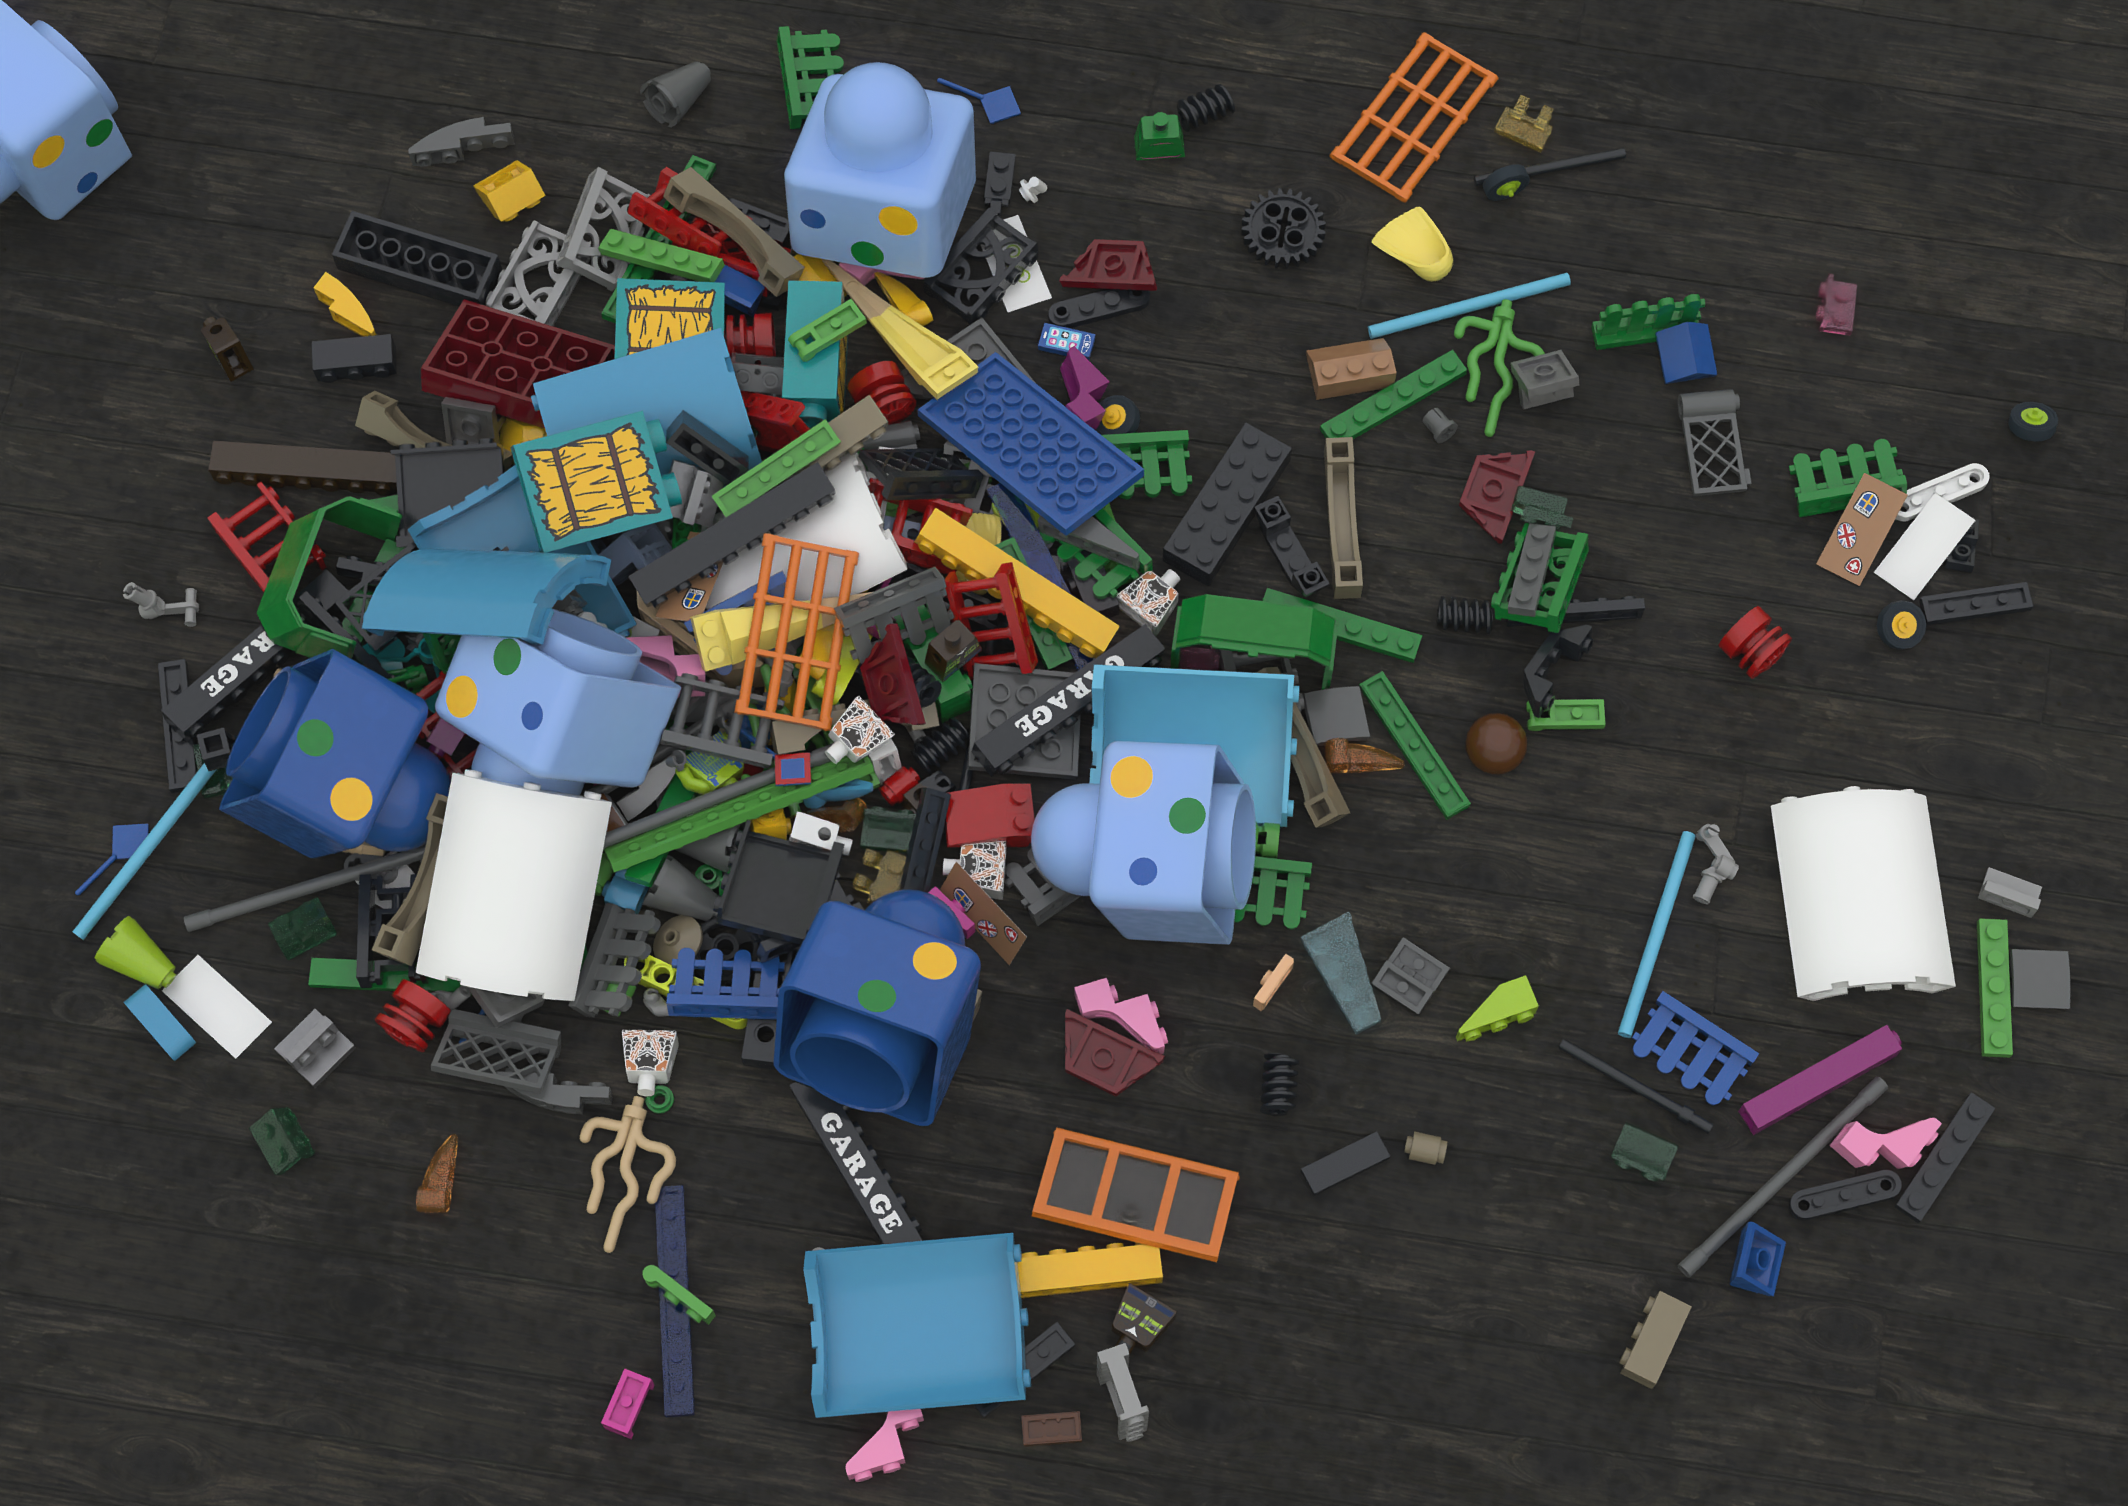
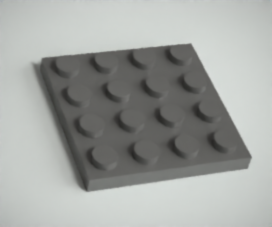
[967,663,1080,780]

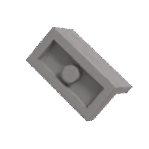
[1978,867,2042,918]

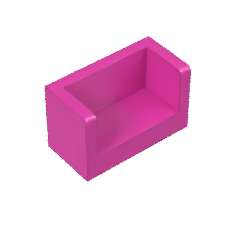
[601,1369,655,1439]

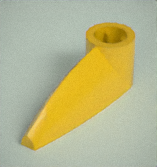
[874,272,933,326]

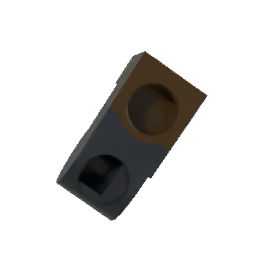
[902,770,956,820]

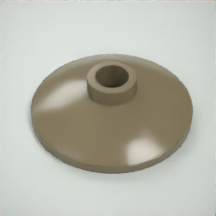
[653,915,703,965]

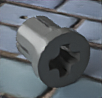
[1422,408,1458,443]

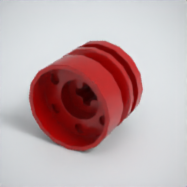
[724,313,776,365]
[847,361,916,425]
[1718,606,1792,679]
[374,979,451,1052]

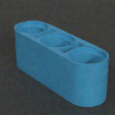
[123,984,196,1061]

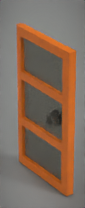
[1032,1127,1239,1262]

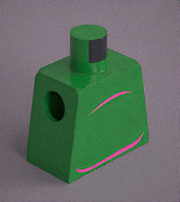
[1134,112,1185,160]

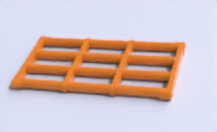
[1329,32,1499,203]
[734,533,859,731]

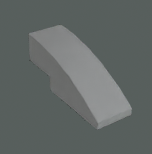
[617,749,686,821]

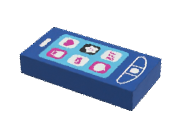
[1038,323,1095,360]

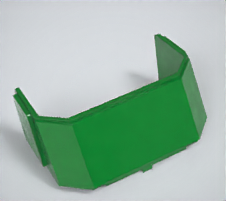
[257,496,402,659]
[1170,594,1338,690]

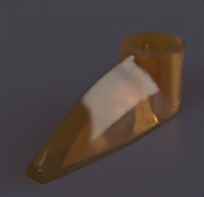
[1324,738,1404,773]
[785,798,868,832]
[416,1134,458,1213]

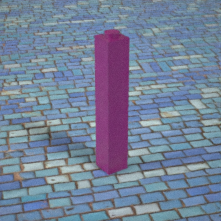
[1738,1025,1902,1135]

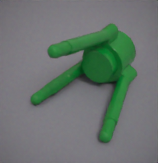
[386,665,429,694]

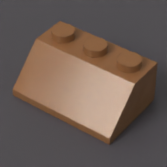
[1306,338,1397,400]

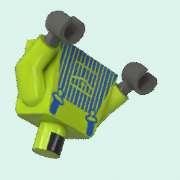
[665,713,744,799]

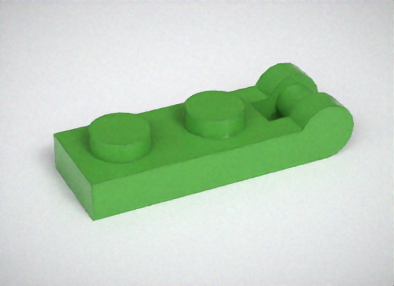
[788,299,867,362]
[1526,699,1605,731]
[642,1265,716,1325]

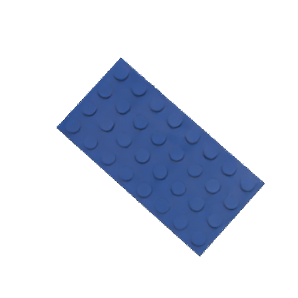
[918,352,1144,536]

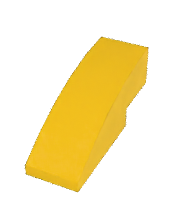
[314,272,376,337]

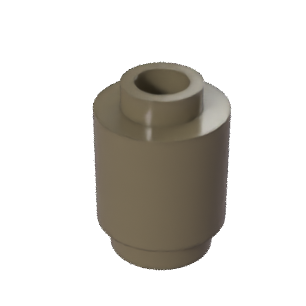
[1404,1131,1448,1165]

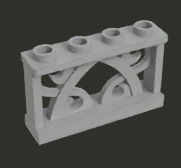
[556,167,650,291]
[485,220,591,326]
[1097,1343,1149,1442]

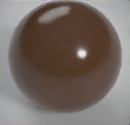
[1465,713,1527,774]

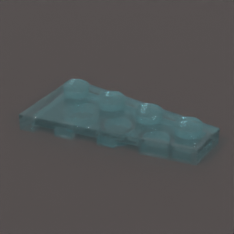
[1300,911,1381,1034]

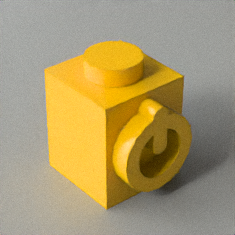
[750,808,792,840]

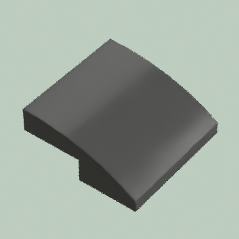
[1303,686,1370,746]
[1372,937,1451,1014]
[2009,949,2070,1009]

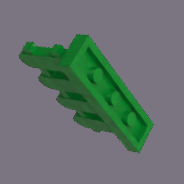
[776,26,844,129]
[1591,294,1706,350]
[1102,430,1192,499]
[1789,439,1907,517]
[1039,508,1153,599]
[1234,856,1312,929]

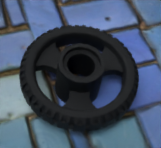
[695,917,760,986]

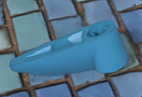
[803,779,873,809]

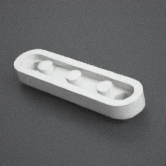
[1895,463,1989,521]

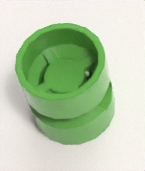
[1255,822,1280,859]

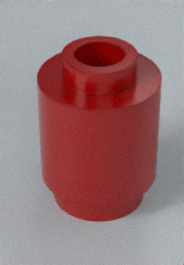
[879,766,921,806]

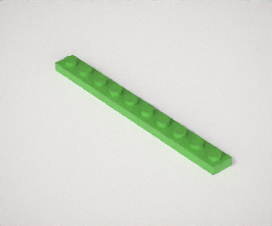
[604,756,874,872]

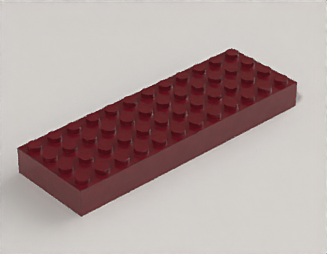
[421,299,761,429]

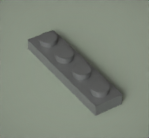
[1508,523,1556,617]

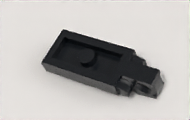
[984,152,1016,218]

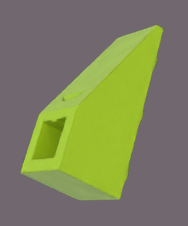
[1456,976,1539,1042]

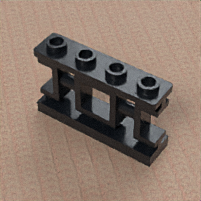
[356,874,429,988]

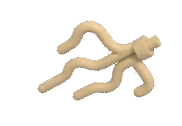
[580,1096,676,1253]

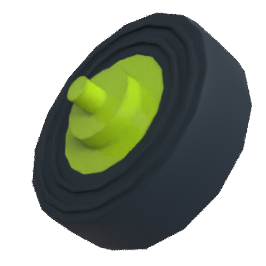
[1483,164,1530,201]
[2008,402,2058,442]

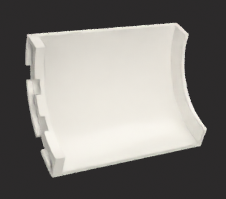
[701,453,907,610]
[416,769,612,1001]
[1771,786,1956,1001]

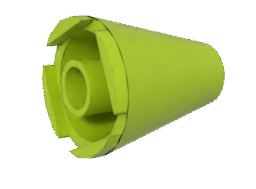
[95,916,176,989]

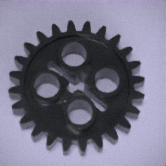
[1241,188,1326,269]

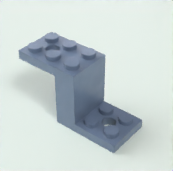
[590,523,672,586]

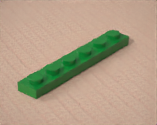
[1320,350,1467,439]
[1263,588,1422,663]

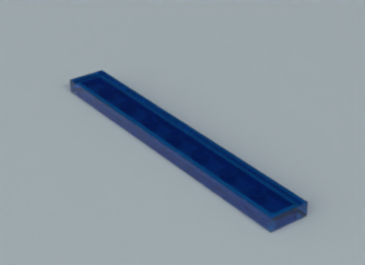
[987,483,1096,670]
[655,1185,695,1417]

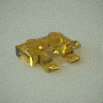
[1494,95,1554,152]
[853,849,906,903]

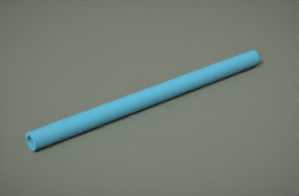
[1368,273,1571,339]
[72,763,216,940]
[1618,831,1696,1038]

